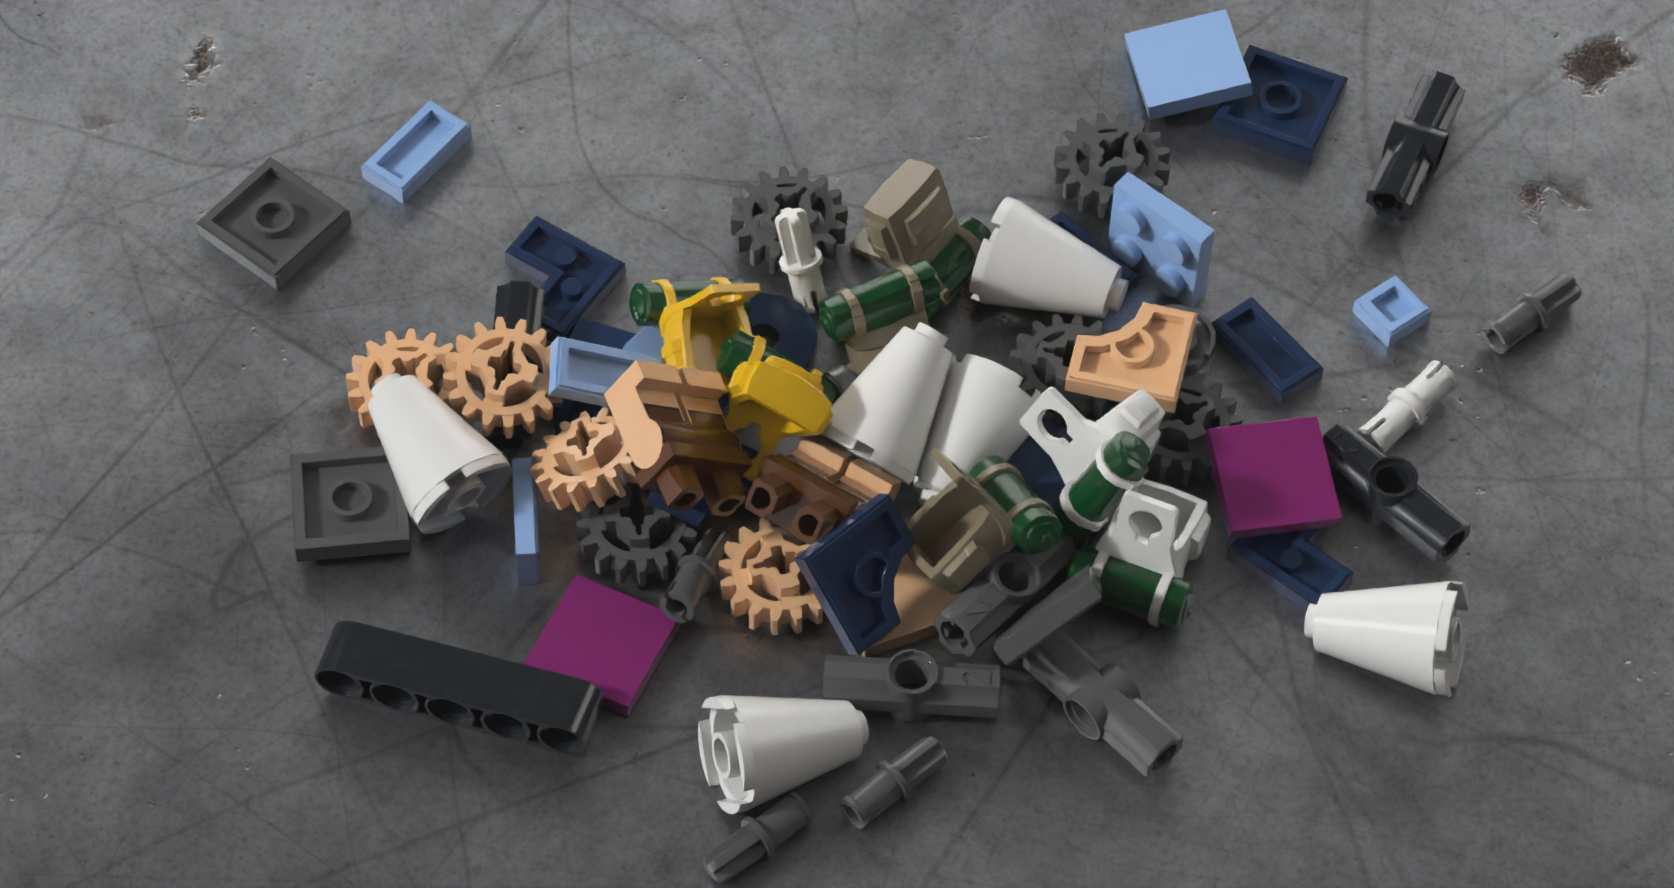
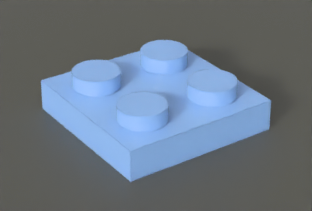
[1107,172,1215,308]

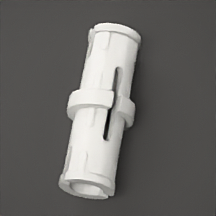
[1357,360,1457,455]

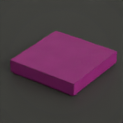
[1205,416,1342,539]
[523,574,680,717]

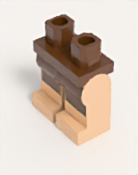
[604,360,753,517]
[744,435,902,545]

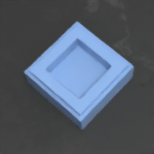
[1352,275,1432,348]

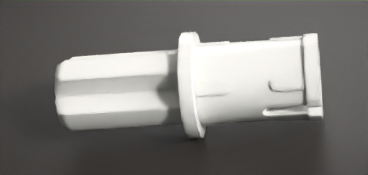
[775,207,828,314]

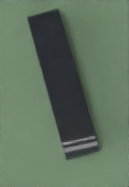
[314,620,605,755]

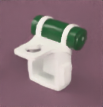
[1020,387,1166,539]
[1065,479,1211,629]

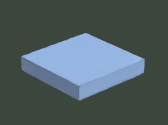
[1124,9,1253,120]

